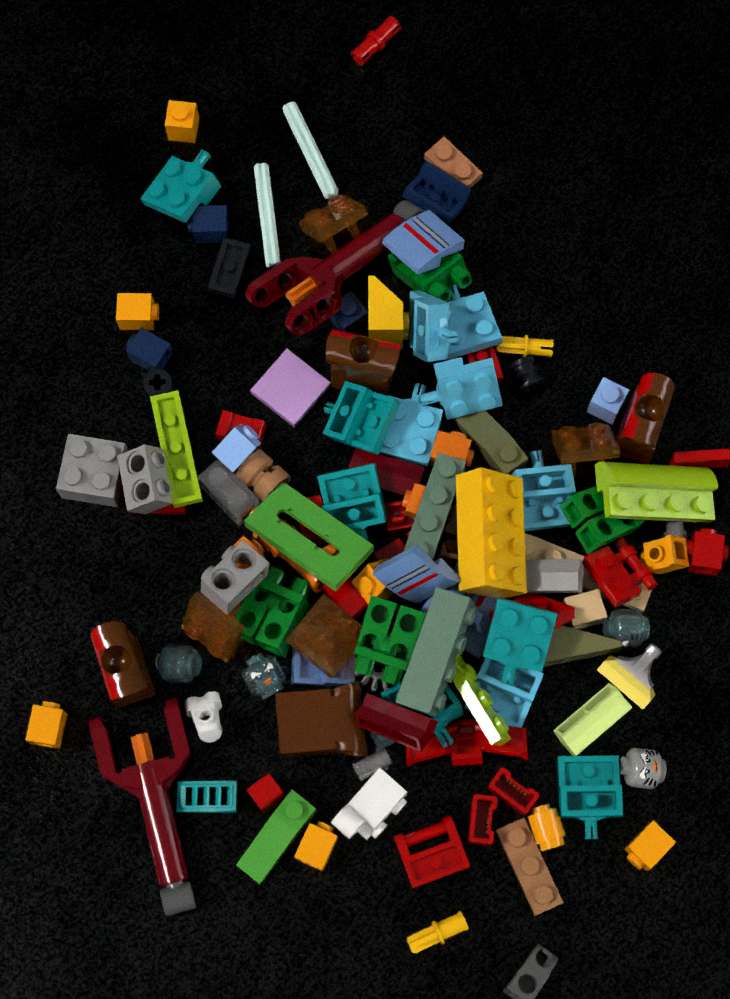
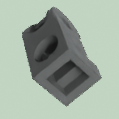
[503,943,559,999]

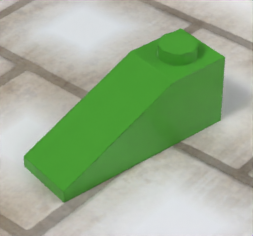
[236,790,317,884]

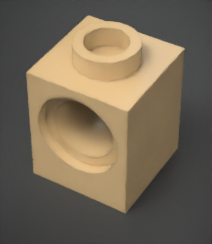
[562,589,607,630]

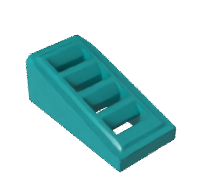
[177,781,238,813]

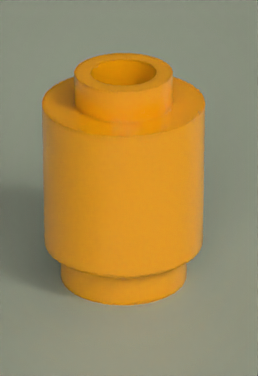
[528,804,566,851]

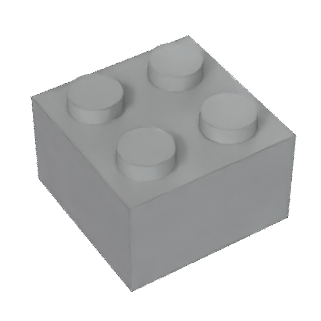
[56,434,129,507]

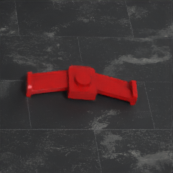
[406,719,528,767]

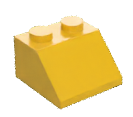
[368,276,409,349]

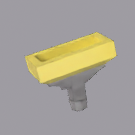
[597,644,661,709]

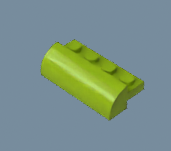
[595,462,718,523]

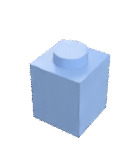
[587,377,629,424]
[211,423,261,472]

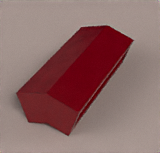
[349,448,425,496]
[355,693,438,752]

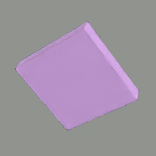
[250,349,331,428]

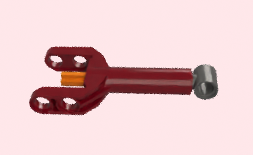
[245,200,425,336]
[88,696,196,916]

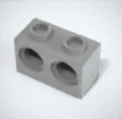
[117,444,173,514]
[201,540,270,615]

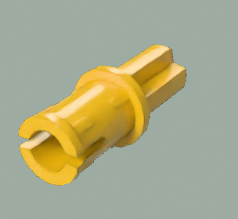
[496,335,554,358]
[407,911,469,953]

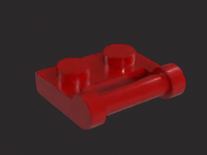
[394,815,470,889]

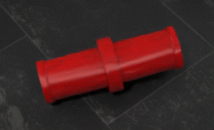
[351,16,401,65]

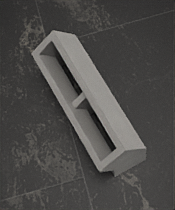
[526,559,584,593]

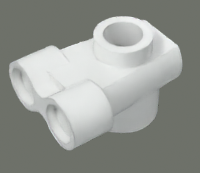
[184,691,222,742]

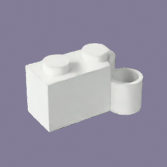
[331,767,407,840]

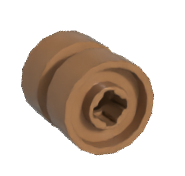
[236,449,291,502]

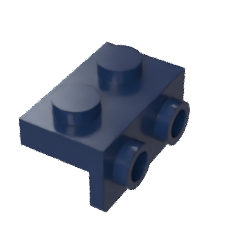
[402,161,472,225]

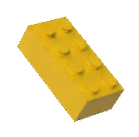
[456,467,527,599]

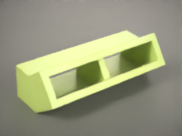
[553,683,632,756]

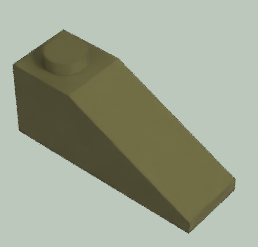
[453,411,528,475]
[543,626,622,667]

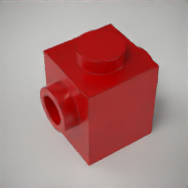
[686,529,729,576]

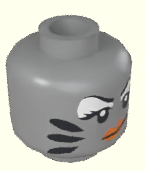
[619,748,667,789]

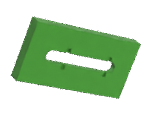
[244,482,374,592]

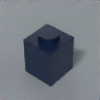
[188,205,229,243]
[329,291,368,334]
[126,328,173,371]

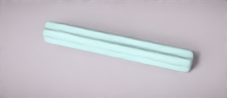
[283,101,338,199]
[254,163,281,268]

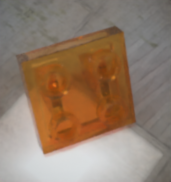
[298,195,368,253]
[552,423,620,477]
[181,591,245,663]
[285,594,362,679]

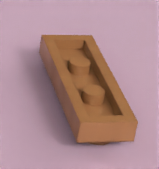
[496,818,563,916]

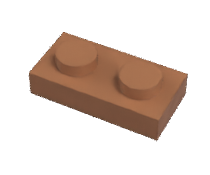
[424,137,483,188]

